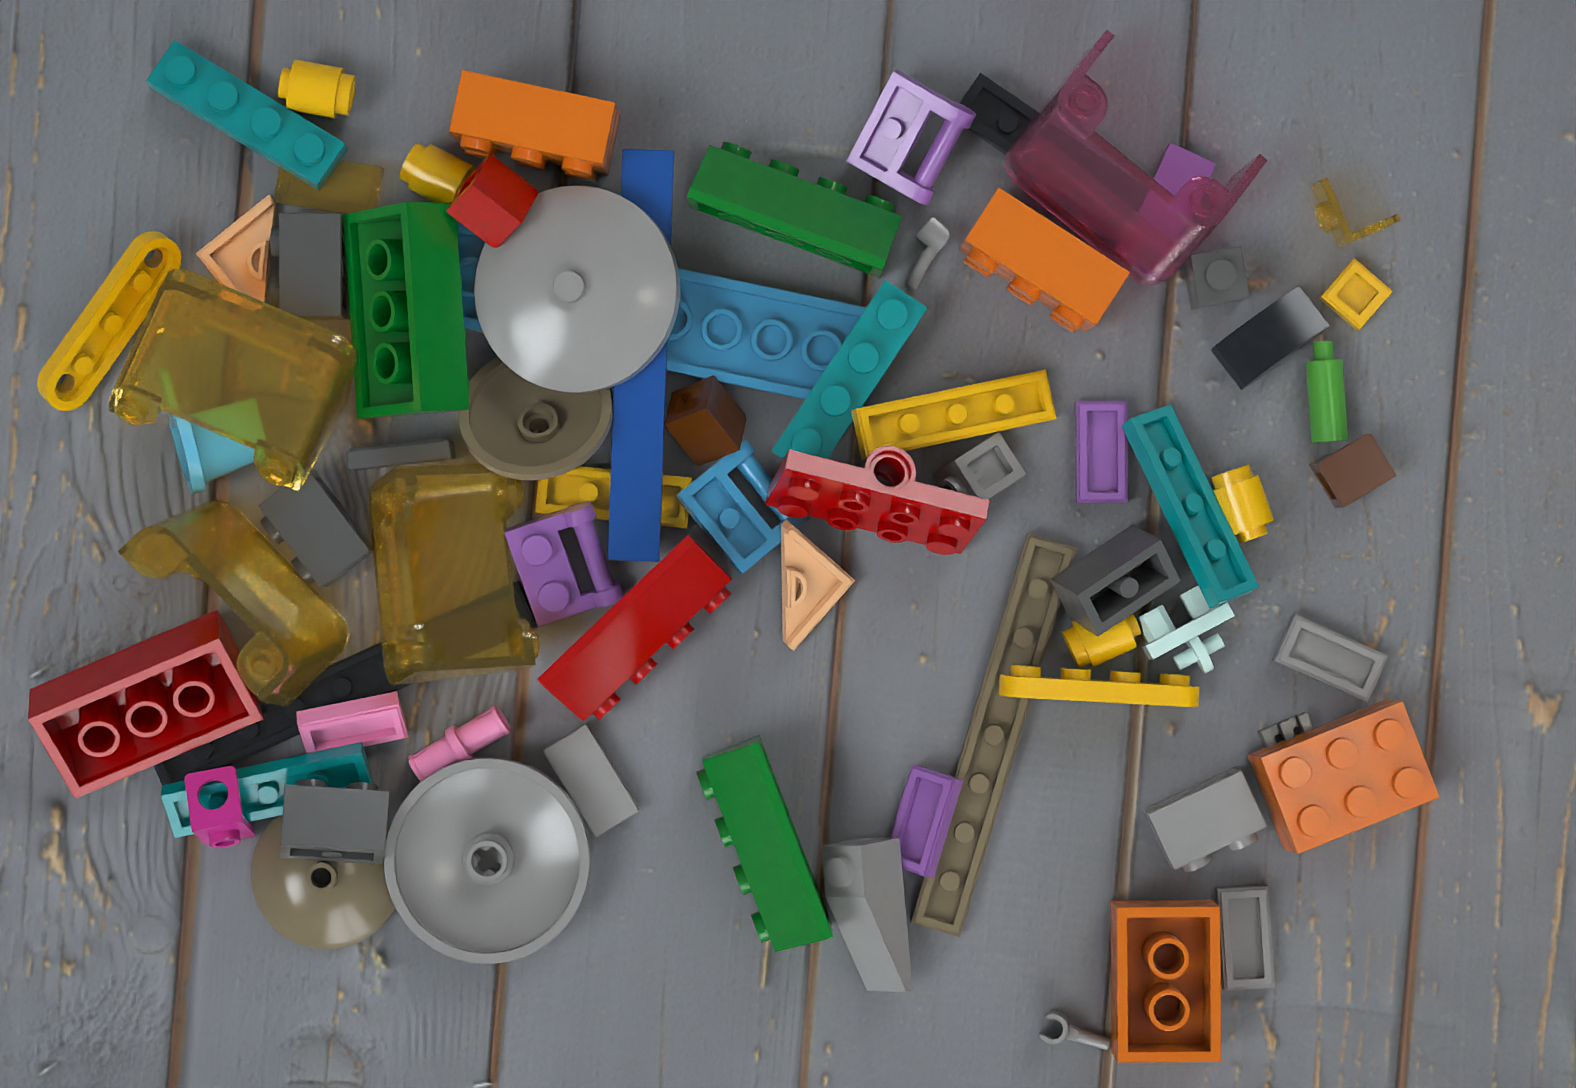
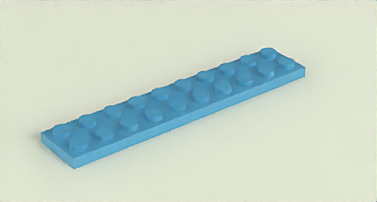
[457,222,866,400]

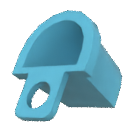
[157,368,268,495]

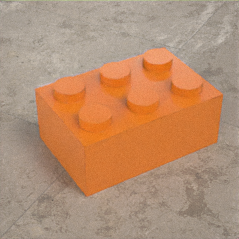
[449,70,621,181]
[959,187,1130,333]
[1247,699,1439,854]
[1110,900,1221,1063]

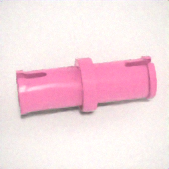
[408,705,512,782]

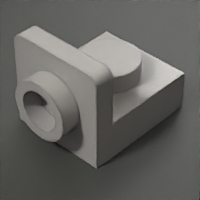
[935,432,1026,500]

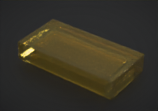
[274,160,384,214]

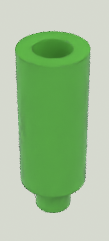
[1305,341,1348,443]

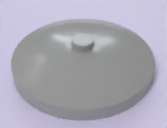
[474,186,680,393]
[384,757,591,964]

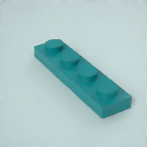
[146,40,348,191]
[771,280,928,459]
[1122,404,1259,609]
[161,742,374,838]

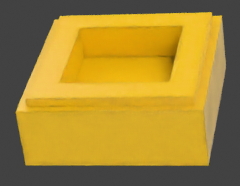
[1319,258,1393,331]

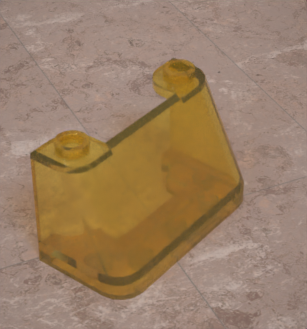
[109,269,357,491]
[368,464,540,685]
[118,500,350,707]

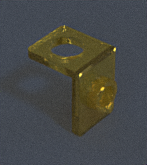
[1312,177,1401,248]

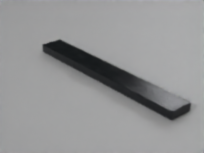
[154,581,538,785]

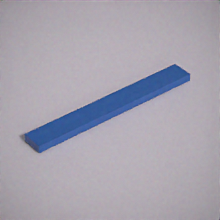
[608,149,675,562]

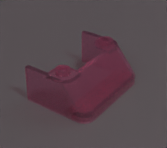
[1005,30,1267,286]

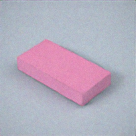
[296,691,408,753]

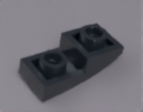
[1211,286,1330,390]

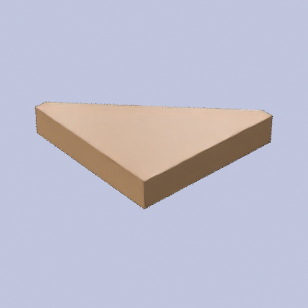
[196,195,277,328]
[781,520,855,651]

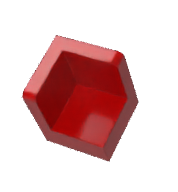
[446,153,538,248]

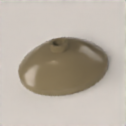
[458,356,613,480]
[251,815,395,949]

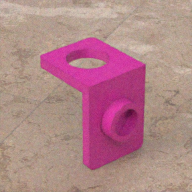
[185,766,255,848]

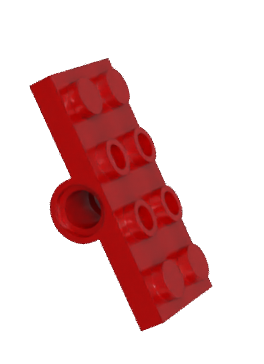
[765,446,990,555]

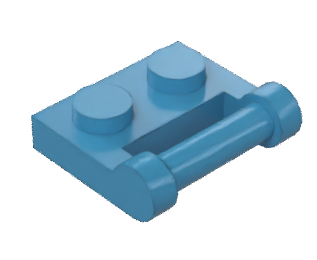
[676,440,810,575]

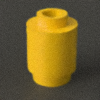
[278,59,356,118]
[400,143,476,203]
[1210,464,1274,543]
[1062,614,1142,668]

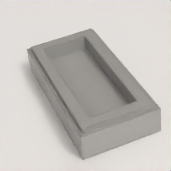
[1272,614,1388,702]
[543,724,640,837]
[1215,884,1275,991]

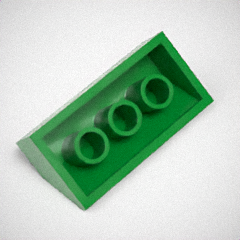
[687,142,902,278]
[342,202,470,419]
[696,735,833,952]

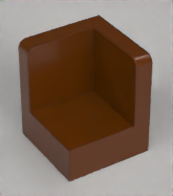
[664,375,746,466]
[1309,434,1397,508]

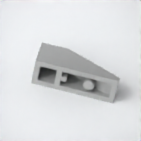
[821,838,913,992]

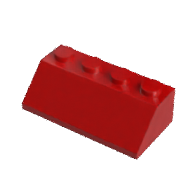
[537,535,732,721]
[28,609,263,799]

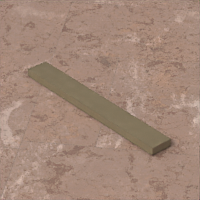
[910,533,1077,937]

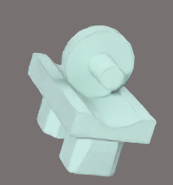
[1138,586,1235,674]

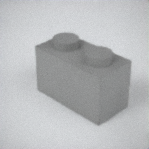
[1143,767,1268,873]

